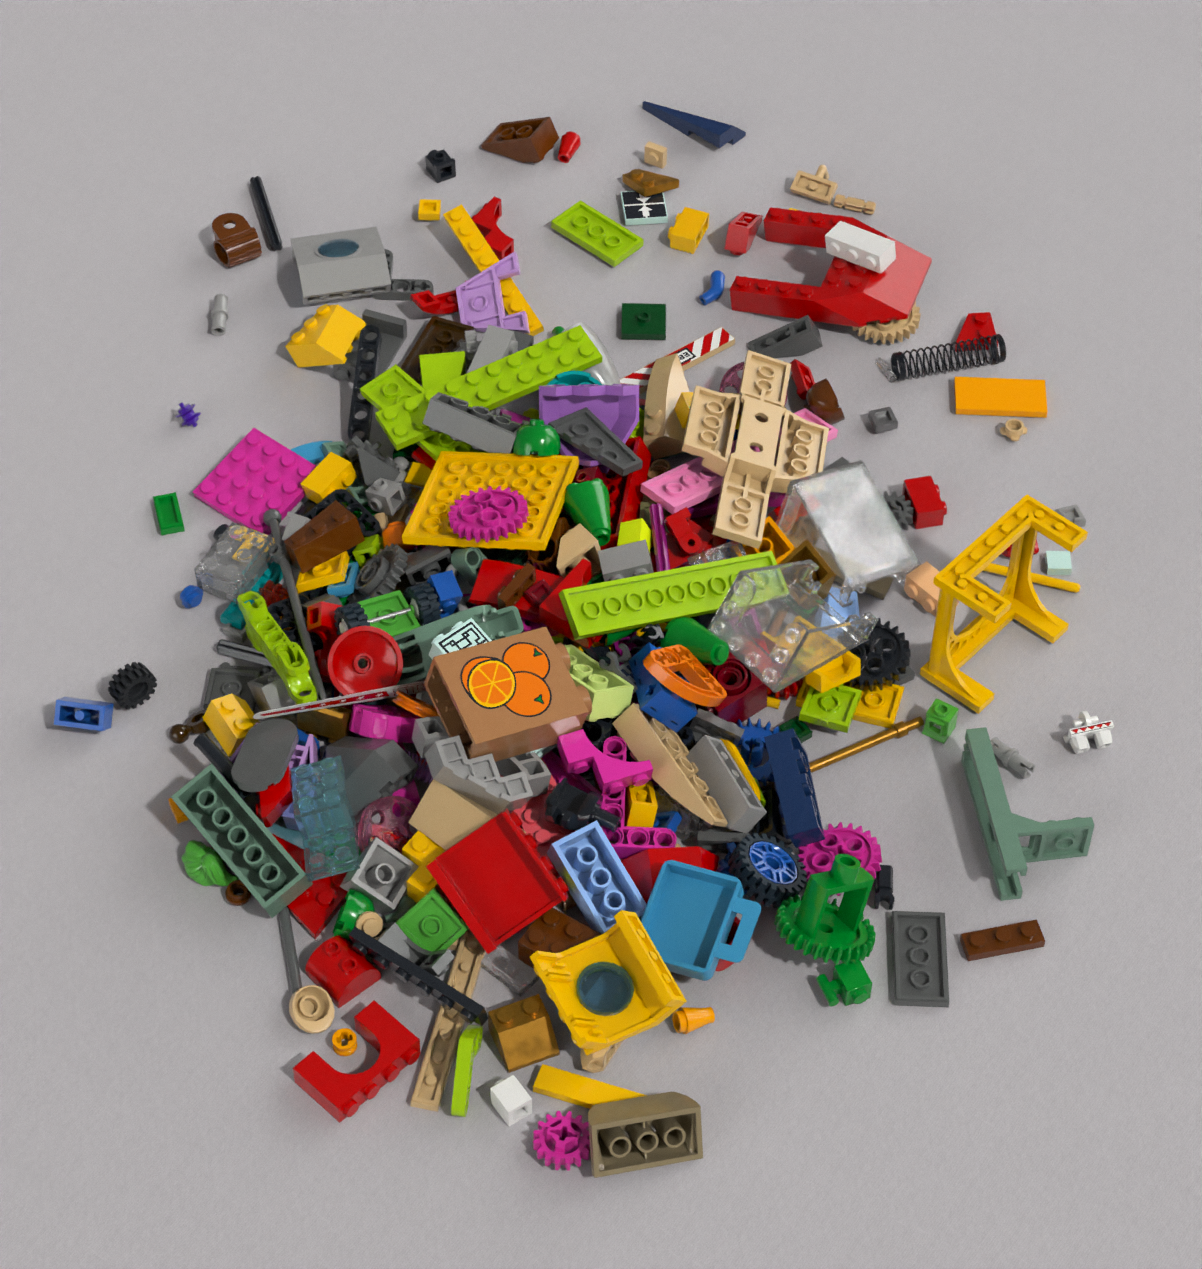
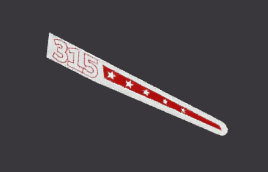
[253,681,427,719]

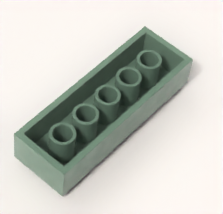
[171,763,313,918]

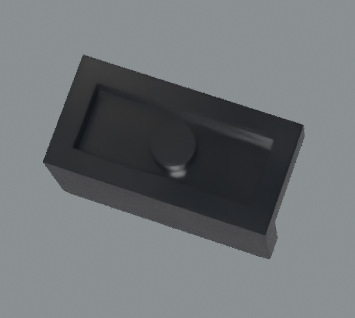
[753,789,792,845]

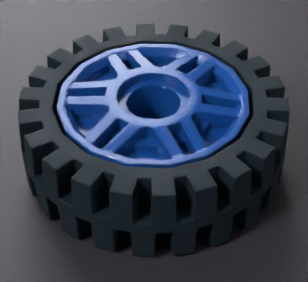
[728,833,807,908]

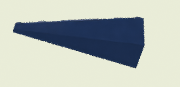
[642,101,746,148]

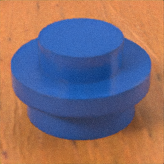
[180,585,203,609]

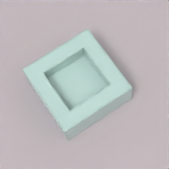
[1045,551,1072,575]

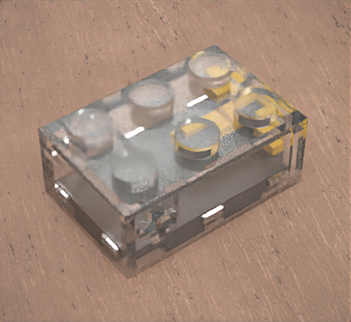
[194,522,275,604]

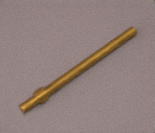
[809,716,924,773]

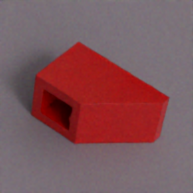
[255,766,295,828]

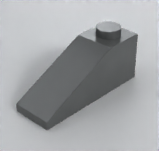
[748,315,823,358]

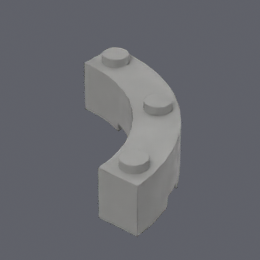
[412,716,551,797]

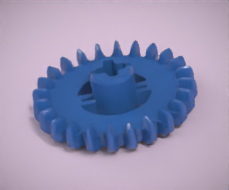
[737,718,779,786]

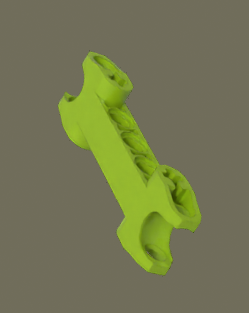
[237,591,317,704]

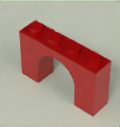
[293,1000,421,1123]

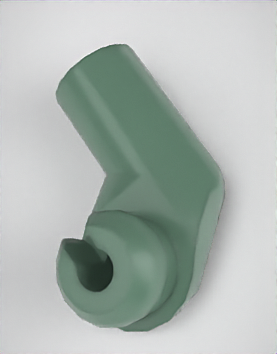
[384,895,416,924]

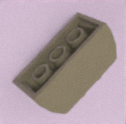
[588,1091,703,1178]

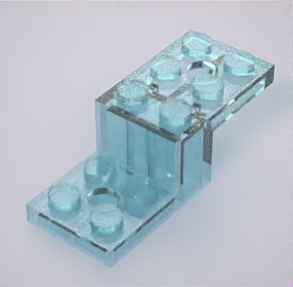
[291,755,360,882]

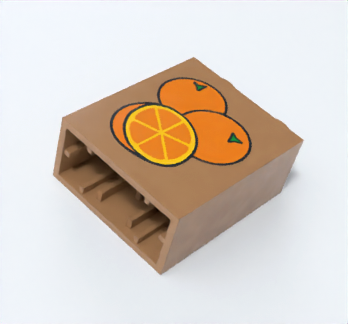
[424,627,592,762]

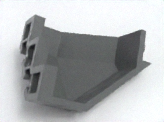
[318,736,419,844]

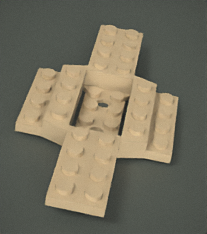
[681,350,829,549]

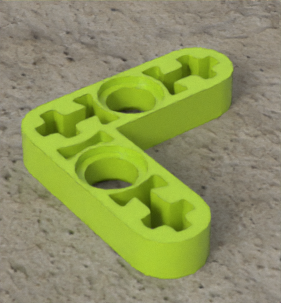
[451,1024,483,1117]

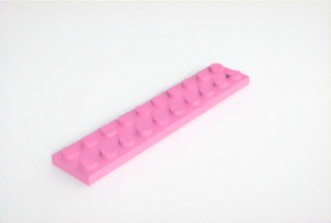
[640,408,838,514]

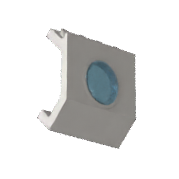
[290,227,391,304]

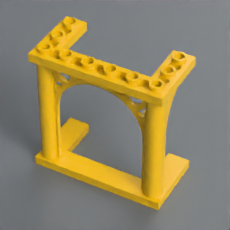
[920,495,1088,714]

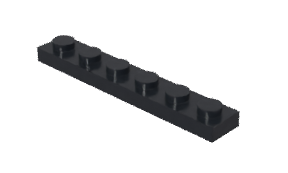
[349,927,488,1026]

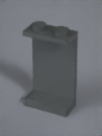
[333,309,407,383]

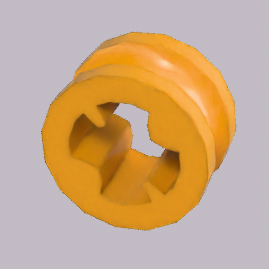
[332,1028,357,1057]

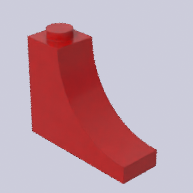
[539,558,603,648]

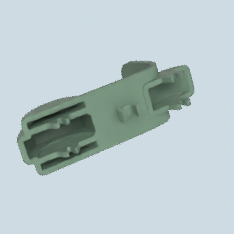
[362,605,524,685]

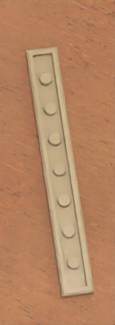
[411,929,486,1112]

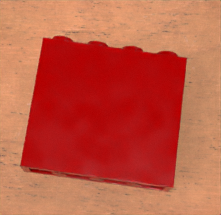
[426,808,569,954]

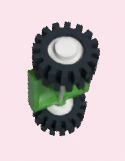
[334,582,441,637]

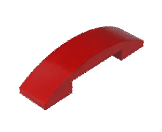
[410,281,466,314]

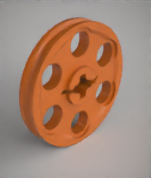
[392,691,439,718]

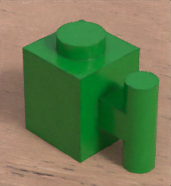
[816,959,872,1006]

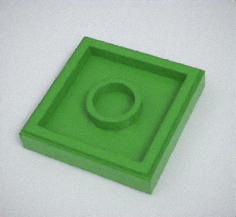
[395,887,469,951]

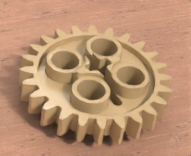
[852,301,921,344]

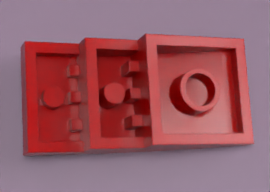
[468,559,564,624]

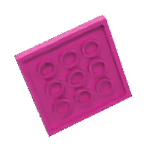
[193,428,317,537]

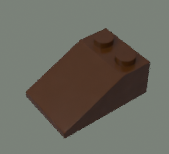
[481,117,559,163]

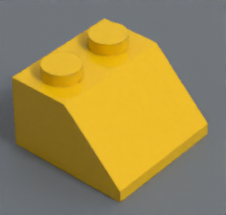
[203,693,260,757]

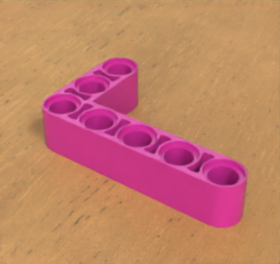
[600,736,677,860]

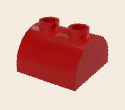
[305,935,381,1008]

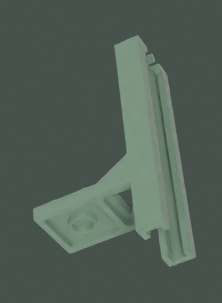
[961,727,1095,901]

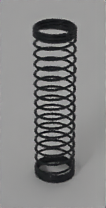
[891,334,1006,381]

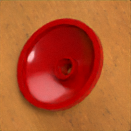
[327,626,403,702]

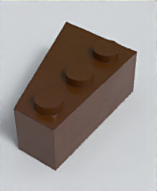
[284,501,365,574]

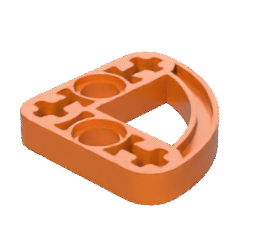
[643,644,727,707]

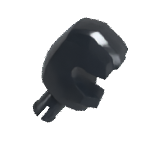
[544,778,622,832]

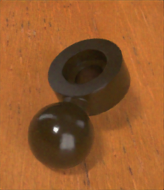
[169,710,210,744]

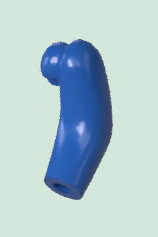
[699,270,725,305]

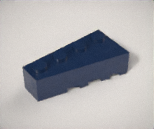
[764,728,825,848]

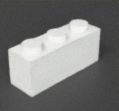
[825,221,896,274]

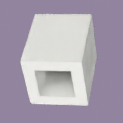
[490,1075,532,1127]

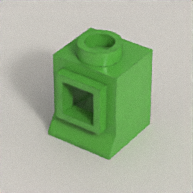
[922,698,959,744]

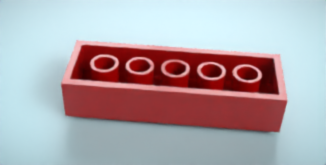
[600,436,651,550]

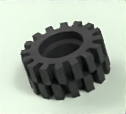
[108,662,157,710]

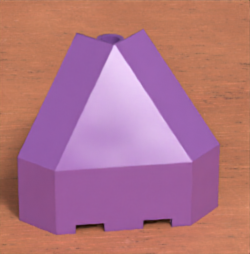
[539,384,639,474]

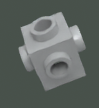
[365,478,407,516]

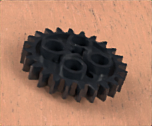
[834,617,911,692]

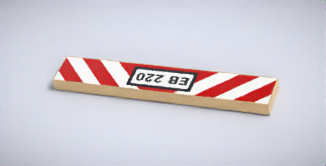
[620,327,735,395]

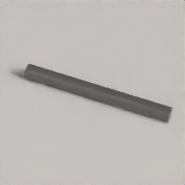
[279,907,302,994]

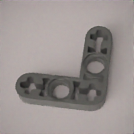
[371,249,434,301]

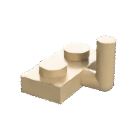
[790,165,838,205]

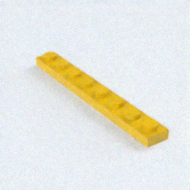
[443,204,544,336]

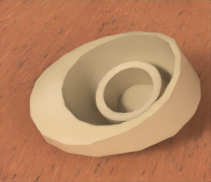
[289,985,335,1033]

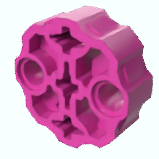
[349,703,422,743]

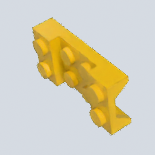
[760,617,861,693]

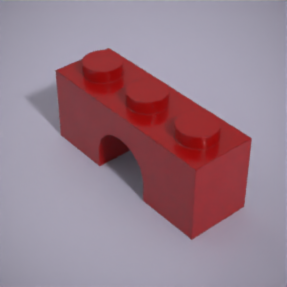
[307,601,342,683]

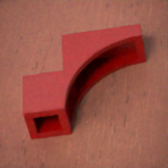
[471,196,514,261]

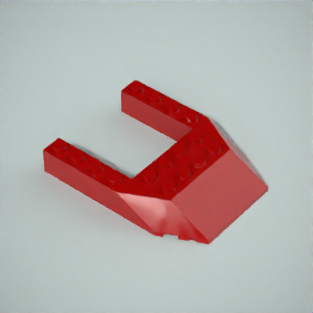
[729,207,932,327]

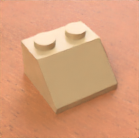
[556,523,602,578]

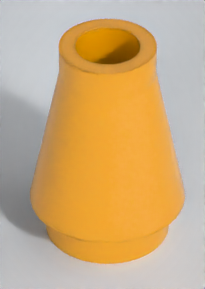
[672,1007,715,1034]

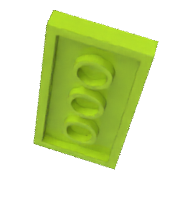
[551,200,644,267]

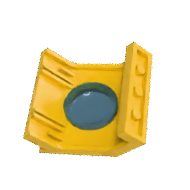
[530,910,687,1056]

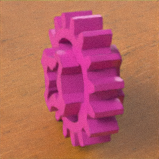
[533,1111,590,1171]

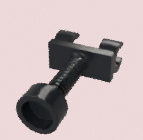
[626,624,667,654]

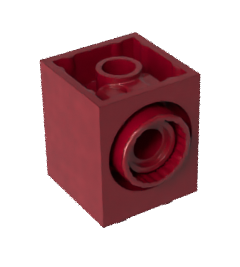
[695,646,767,725]

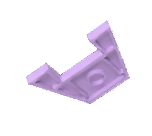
[456,251,530,334]

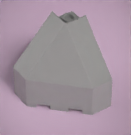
[424,735,533,814]

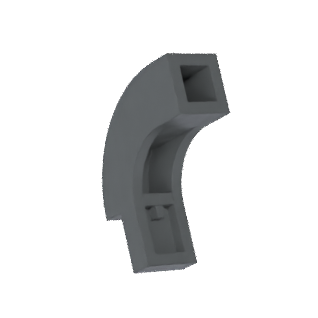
[373,922,455,978]

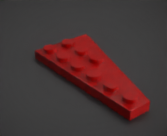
[272,834,348,940]

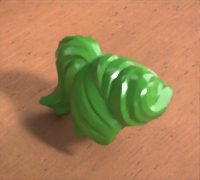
[181,840,239,886]

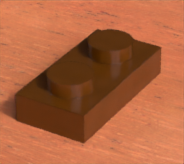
[497,562,536,610]

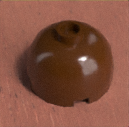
[804,378,845,425]

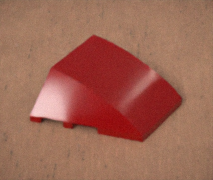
[621,846,719,904]

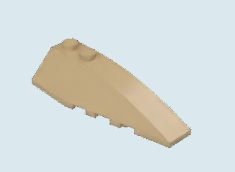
[643,353,689,460]
[612,703,728,827]

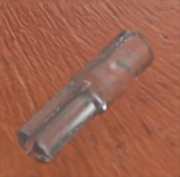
[875,357,897,383]

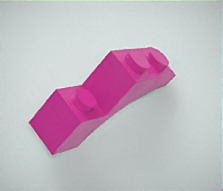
[557,729,653,794]

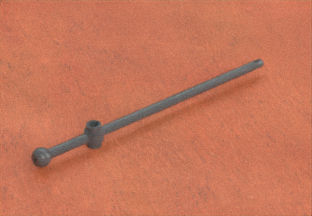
[263,509,327,701]

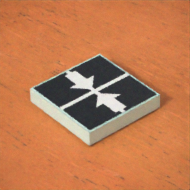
[621,191,668,226]

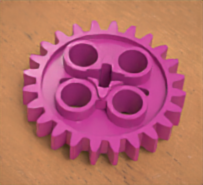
[448,486,529,543]
[798,822,882,896]

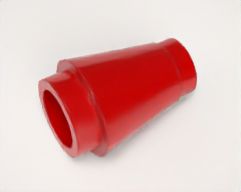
[558,131,581,163]

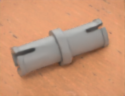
[211,294,229,336]
[991,737,1035,778]

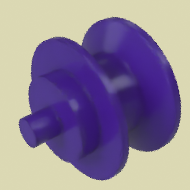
[176,402,201,427]

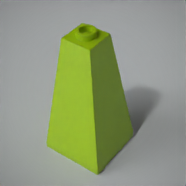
[419,351,466,391]

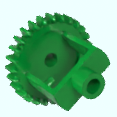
[774,854,876,965]

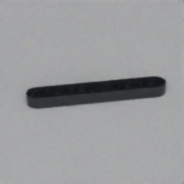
[347,325,382,443]

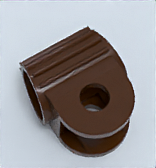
[212,213,262,268]
[526,517,570,576]

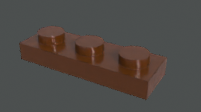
[960,919,1045,961]

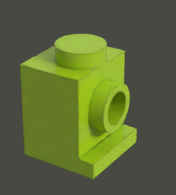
[352,534,384,569]

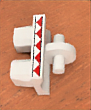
[1063,710,1114,754]

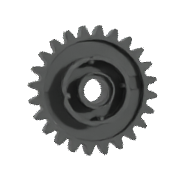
[347,543,408,604]

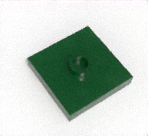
[621,303,666,340]

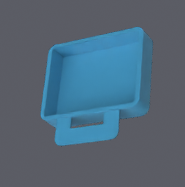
[640,860,761,981]

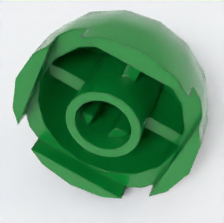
[513,419,561,456]
[331,888,375,943]

